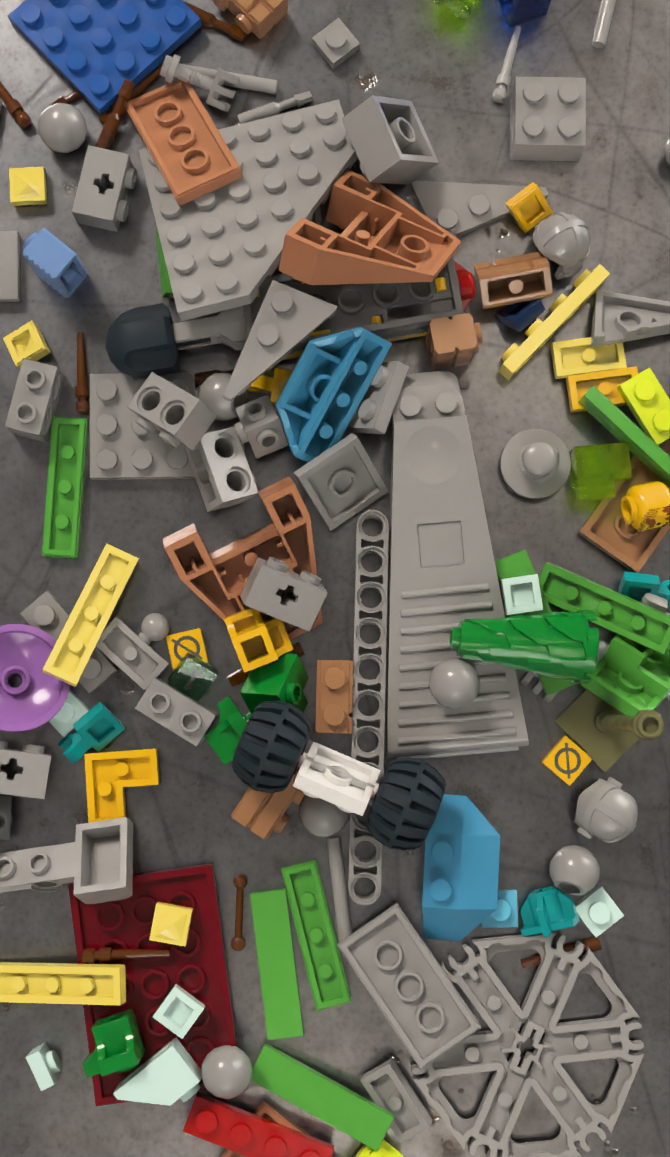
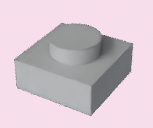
[312,17,360,69]

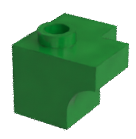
[240,653,309,714]
[204,696,251,765]
[82,1009,145,1078]

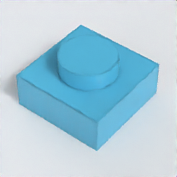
[480,889,518,928]

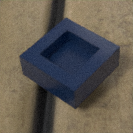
[496,299,546,333]

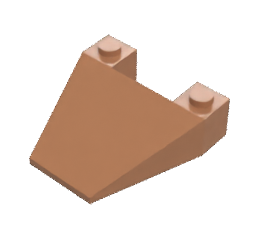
[278,170,461,285]
[162,476,323,640]

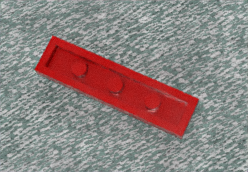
[183,1092,334,1157]

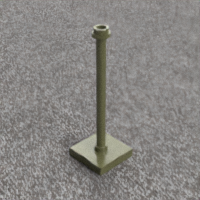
[553,689,664,773]

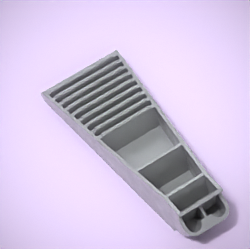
[386,371,529,759]

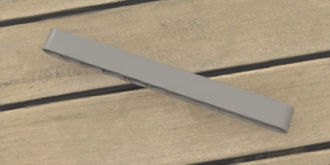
[348,510,389,906]

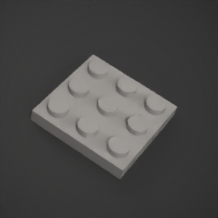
[90,372,196,480]

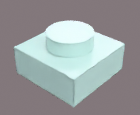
[500,574,543,615]
[49,690,89,737]
[574,885,624,938]
[153,984,205,1039]
[25,1042,62,1091]

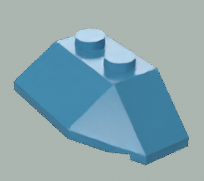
[275,327,392,462]
[422,794,500,941]

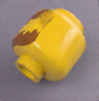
[621,481,670,531]

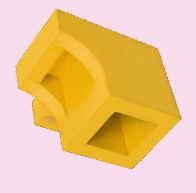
[224,608,294,673]

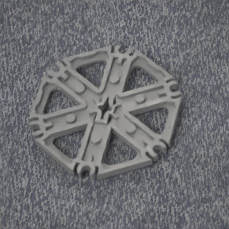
[411,931,644,1157]

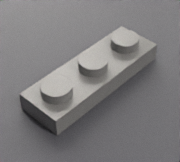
[20,591,118,694]

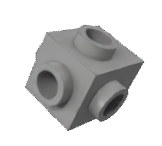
[234,394,288,459]

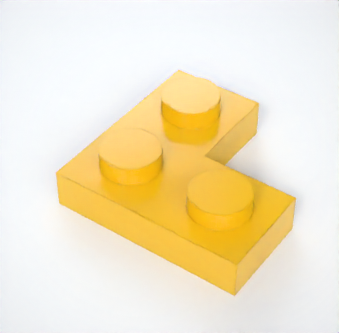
[84,748,160,823]

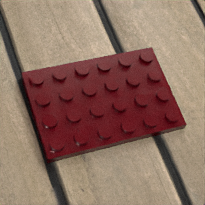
[68,863,238,1106]

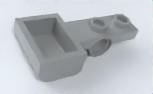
[0,817,133,904]

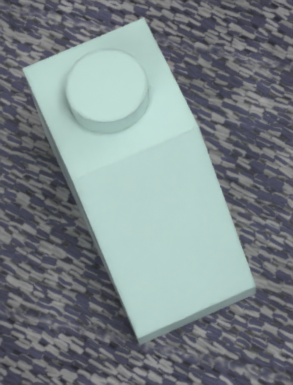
[113,1037,201,1106]

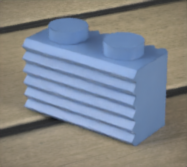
[23,228,88,298]

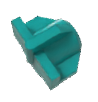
[520,886,580,938]

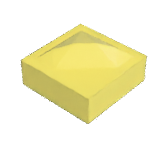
[9,167,47,206]
[3,320,51,369]
[149,902,193,947]

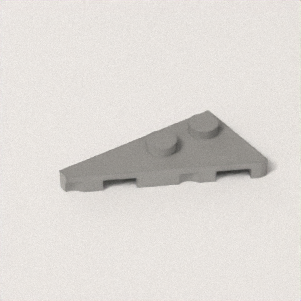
[410,181,549,238]
[223,280,337,401]
[591,290,670,347]

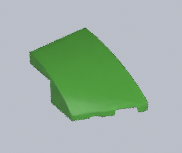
[581,634,670,716]

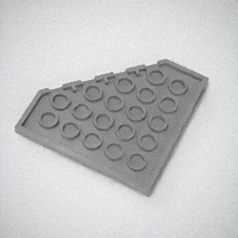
[139,99,357,322]

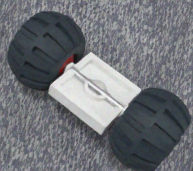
[232,701,446,851]

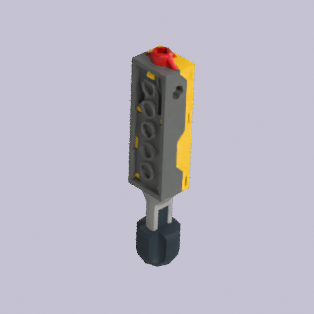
[106,256,475,378]

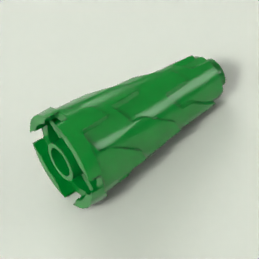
[450,610,599,684]

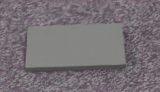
[337,902,482,1070]

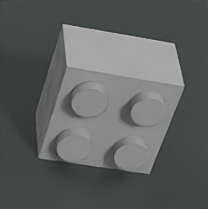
[510,76,586,161]
[342,95,439,185]

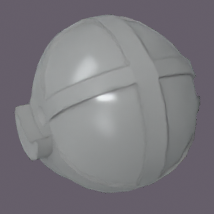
[532,212,590,280]
[573,777,638,843]

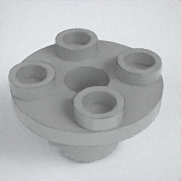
[500,429,571,499]

